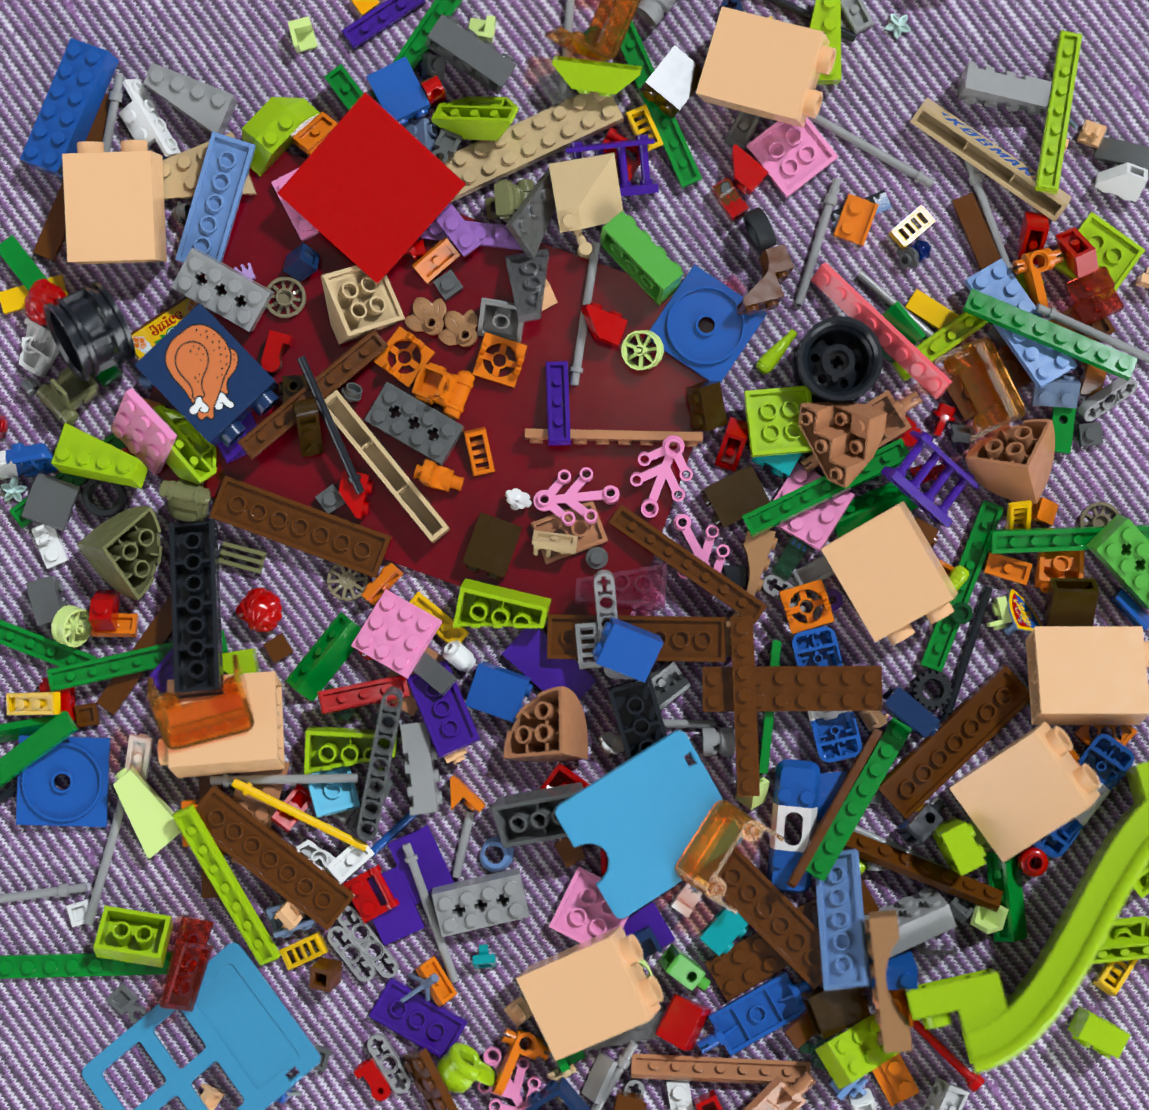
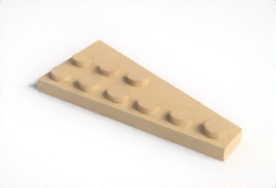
[163,132,257,200]

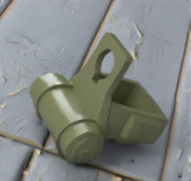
[486,179,535,222]
[35,367,99,426]
[159,478,211,522]

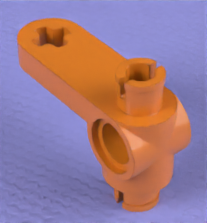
[1012,248,1063,317]
[413,459,464,492]
[492,1028,551,1096]

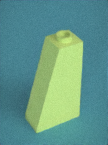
[113,766,181,859]

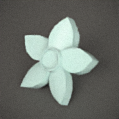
[885,13,911,40]
[1,476,27,502]

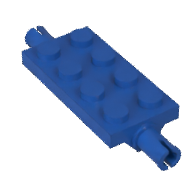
[697,971,812,1056]

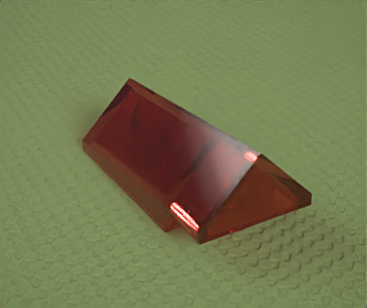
[159,912,214,1011]

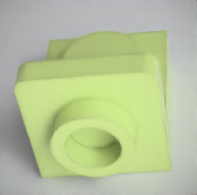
[986,596,1012,630]

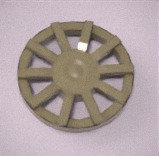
[267,277,306,318]
[1079,502,1120,527]
[327,564,369,601]

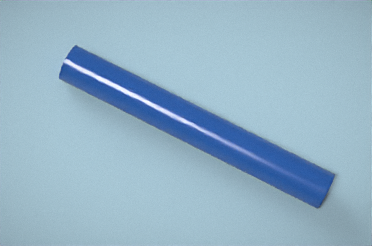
[371,811,419,857]

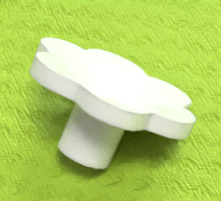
[505,488,532,510]
[599,732,625,754]

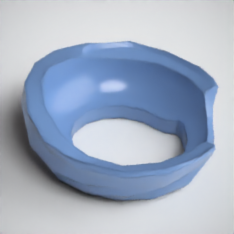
[479,836,514,873]

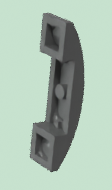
[1093,137,1149,173]

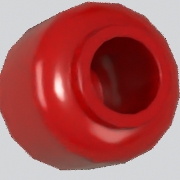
[1016,846,1048,877]

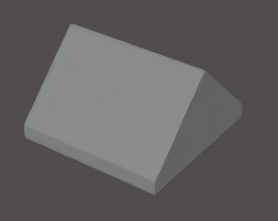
[477,297,524,343]

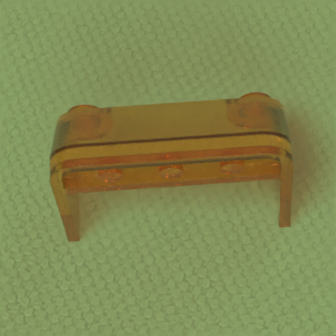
[545,0,641,61]
[932,337,1026,441]
[148,654,254,750]
[675,800,784,914]

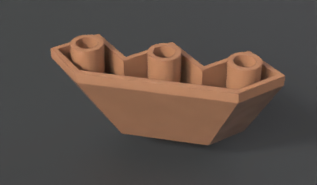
[798,402,887,488]

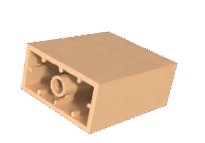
[696,6,836,128]
[62,140,167,264]
[821,501,958,646]
[1025,626,1149,725]
[157,671,285,778]
[949,720,1101,863]
[516,926,663,1061]

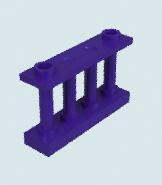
[565,134,659,197]
[880,430,980,528]

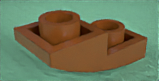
[1079,362,1107,396]

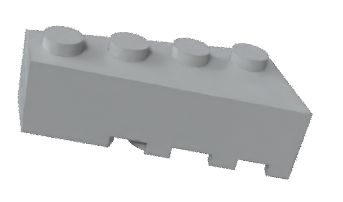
[957,62,1052,115]
[144,63,238,135]
[400,721,443,816]

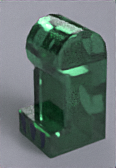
[772,536,809,581]

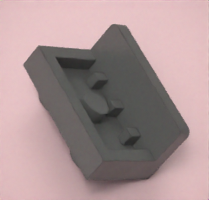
[650,661,691,710]

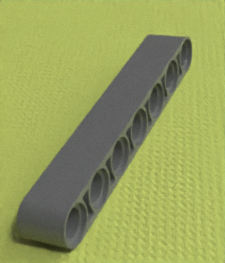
[357,687,403,841]

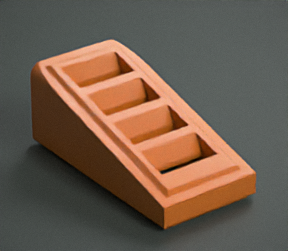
[463,427,495,476]

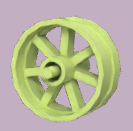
[621,330,664,370]
[51,605,91,648]

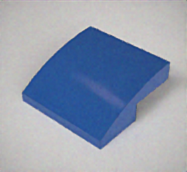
[816,771,847,822]

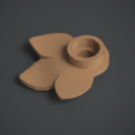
[404,297,447,335]
[437,310,479,347]

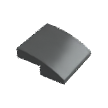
[22,472,81,531]

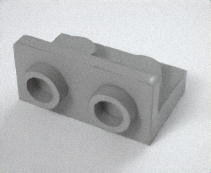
[922,1077,970,1110]

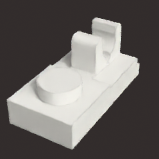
[31,524,70,569]
[125,733,153,780]
[326,837,375,883]
[666,1080,693,1110]

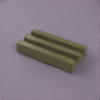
[219,541,267,574]

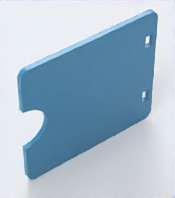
[555,730,743,919]

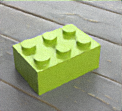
[932,817,986,876]
[93,905,173,968]
[815,1013,900,1090]

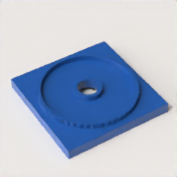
[645,264,768,383]
[16,735,111,827]

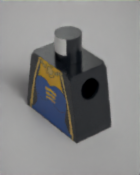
[894,797,946,845]

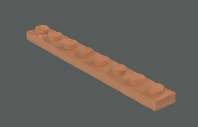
[525,428,703,447]
[631,1053,811,1085]

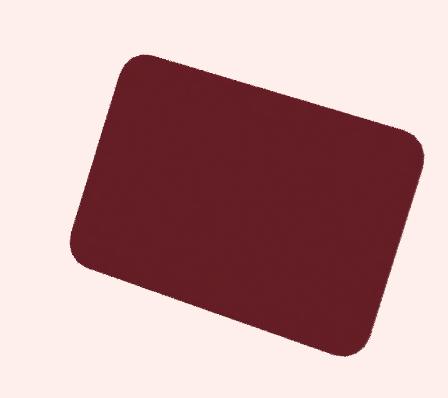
[149,152,715,618]

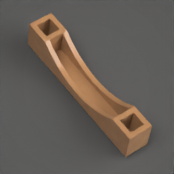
[726,529,778,658]
[865,910,912,1053]

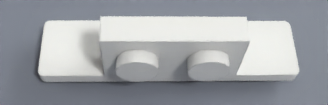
[119,79,181,157]

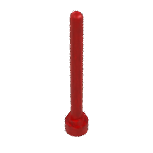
[911,1015,985,1092]

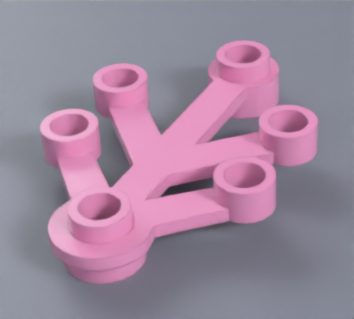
[630,435,693,518]
[533,467,620,526]
[673,514,730,579]
[478,1046,541,1110]

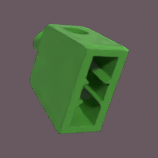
[658,943,711,992]

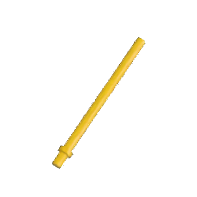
[231,778,368,852]

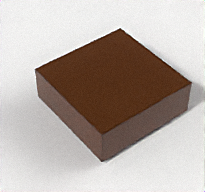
[263,633,294,663]
[74,703,101,728]

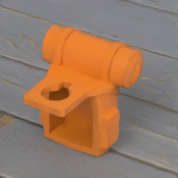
[412,363,476,420]

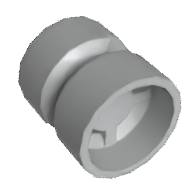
[635,0,676,27]
[701,727,735,756]

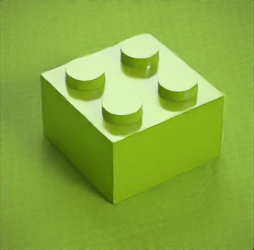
[1067,1006,1131,1059]

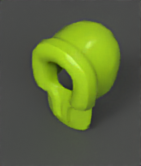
[436,1043,496,1093]

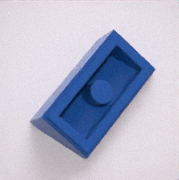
[1110,588,1149,630]

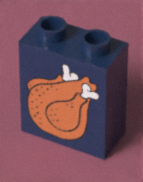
[134,303,279,447]

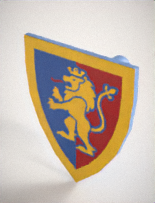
[1004,588,1042,636]

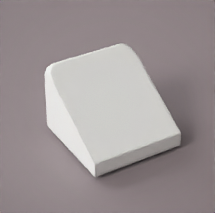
[849,1088,877,1110]

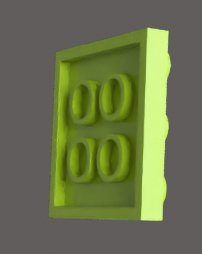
[1054,212,1145,304]
[743,386,813,458]

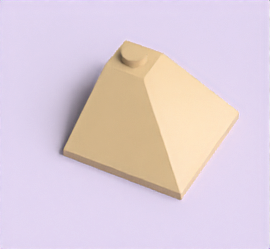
[549,153,623,233]
[321,265,405,345]

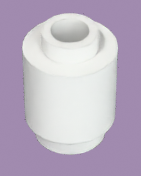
[443,641,476,672]

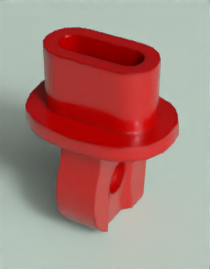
[402,239,426,261]
[932,403,956,436]
[910,464,945,483]

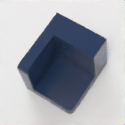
[283,243,320,282]
[633,925,663,959]

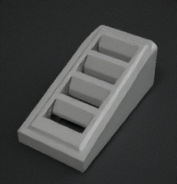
[575,622,602,669]

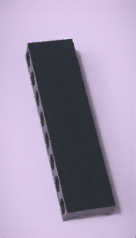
[169,519,224,699]
[607,675,667,760]

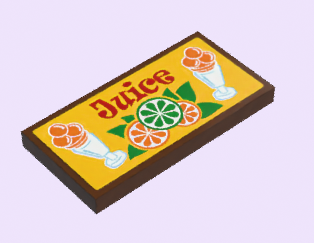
[131,296,218,361]

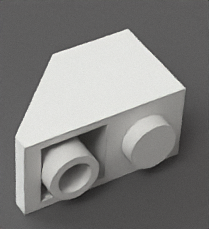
[1095,162,1148,202]

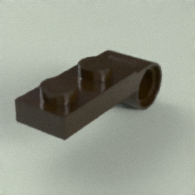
[292,397,324,458]

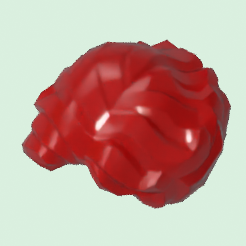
[24,279,66,325]
[236,587,282,632]

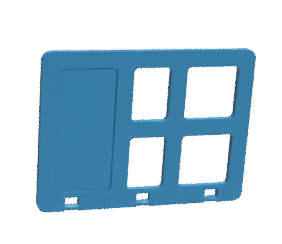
[82,943,321,1110]

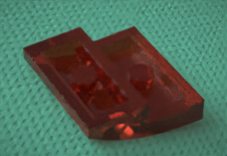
[1064,266,1124,325]

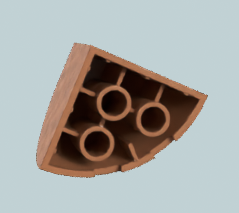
[965,419,1055,504]
[503,686,588,762]

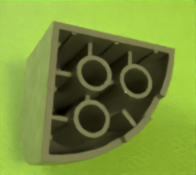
[77,506,162,600]

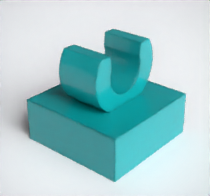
[473,944,497,969]

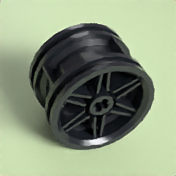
[43,281,136,382]
[792,316,883,403]

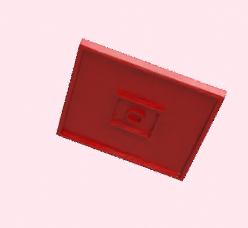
[277,92,466,284]

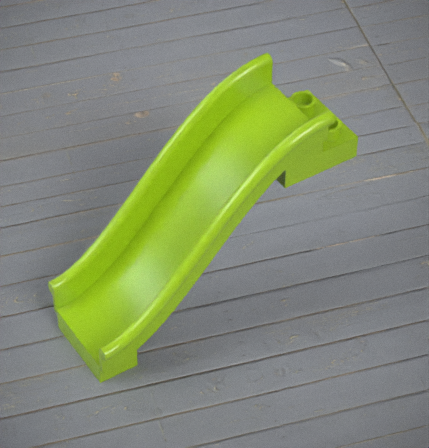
[905,762,1149,1074]

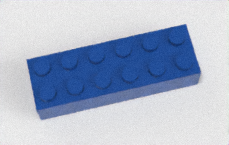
[20,38,119,178]

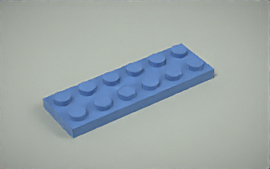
[175,131,256,262]
[964,258,1077,389]
[815,849,870,991]

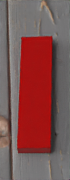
[317,675,410,715]

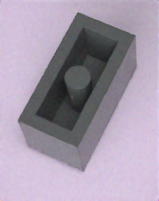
[25,576,68,626]

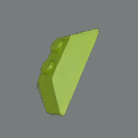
[552,55,642,97]
[431,96,519,141]
[242,97,320,177]
[153,404,217,485]
[1092,916,1149,964]

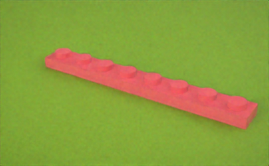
[811,263,952,399]

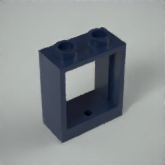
[882,685,940,738]
[525,1077,591,1110]

